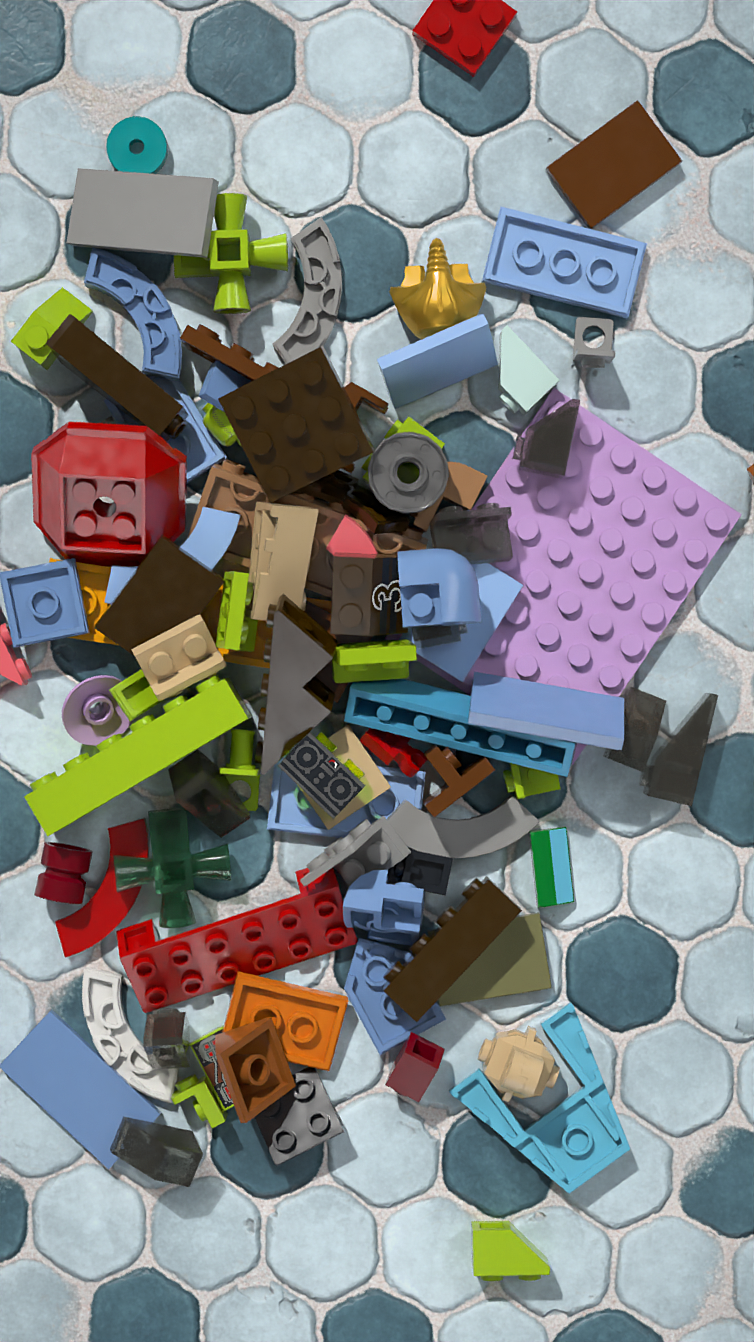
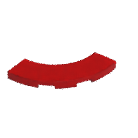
[55,818,149,958]

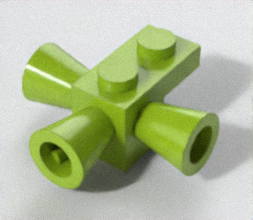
[174,193,288,314]

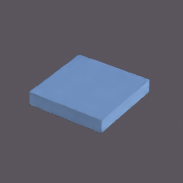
[0,558,90,648]

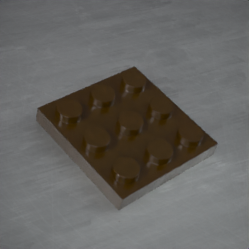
[218,346,375,503]

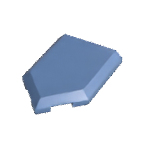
[344,937,446,1055]

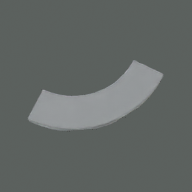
[272,217,342,364]
[387,795,540,858]

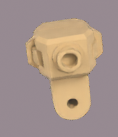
[477,1026,560,1102]

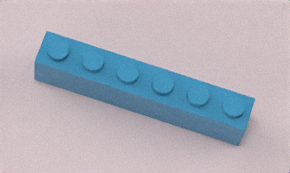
[344,679,577,777]

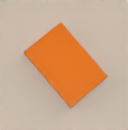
[222,972,348,1071]

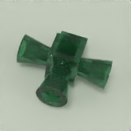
[114,807,231,928]

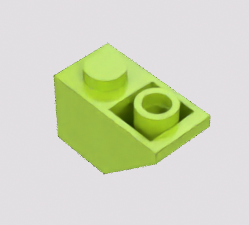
[471,1221,550,1281]

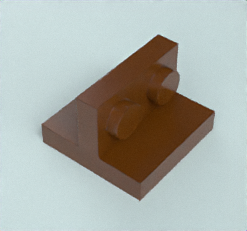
[423,744,495,818]

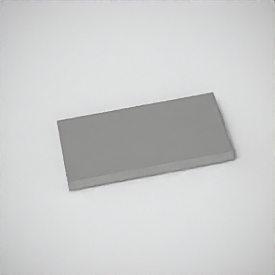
[66,168,219,258]

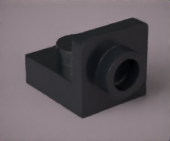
[394,848,453,896]

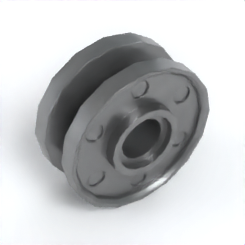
[368,432,449,514]

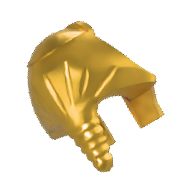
[389,238,487,340]

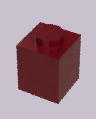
[385,1032,445,1102]

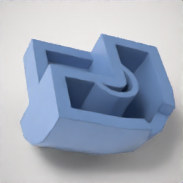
[398,548,482,628]
[343,870,425,946]

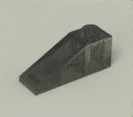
[639,693,718,806]

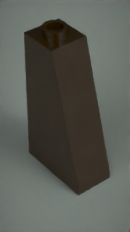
[46,314,188,442]

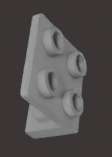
[300,815,411,887]

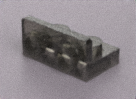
[429,503,513,564]

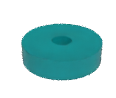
[106,116,168,174]

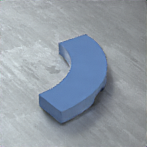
[84,247,182,382]

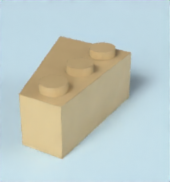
[245,502,319,621]

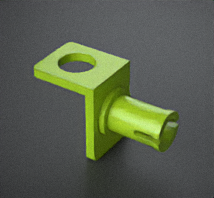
[220,729,261,811]

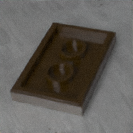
[94,535,225,655]

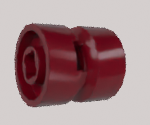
[34,842,93,904]

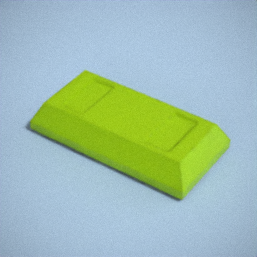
[109,669,165,722]

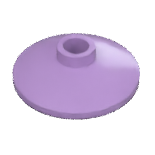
[62,675,132,745]

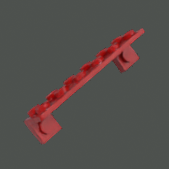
[116,867,358,1013]

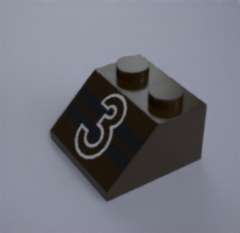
[330,552,408,636]

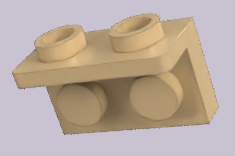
[131,614,227,701]

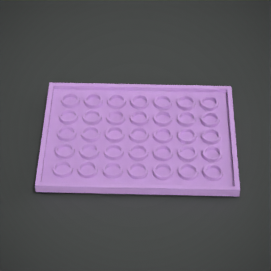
[385,388,742,765]

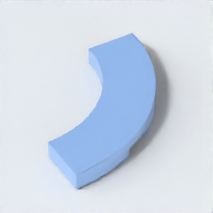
[104,507,241,604]

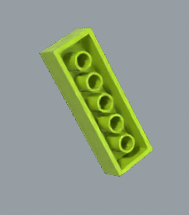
[24,675,252,837]

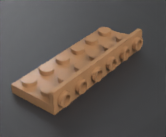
[187,459,428,598]

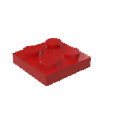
[412,0,518,77]

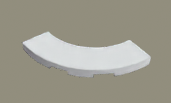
[82,967,180,1103]

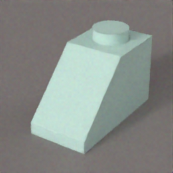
[498,325,560,416]

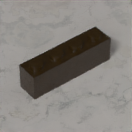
[383,876,522,1022]

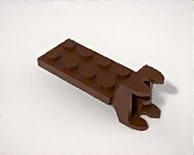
[180,324,389,474]

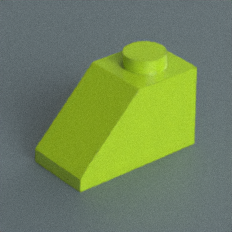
[11,287,93,370]

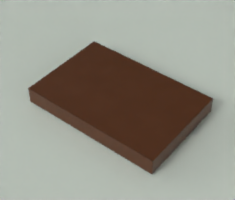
[546,100,682,229]

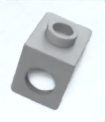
[573,317,615,368]

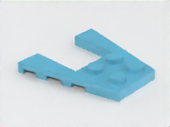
[449,1002,630,1194]

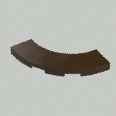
[292,470,410,535]

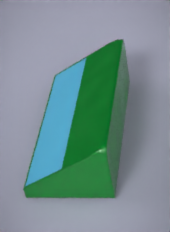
[529,827,574,908]

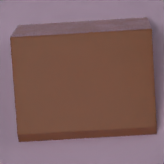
[215,1018,296,1123]

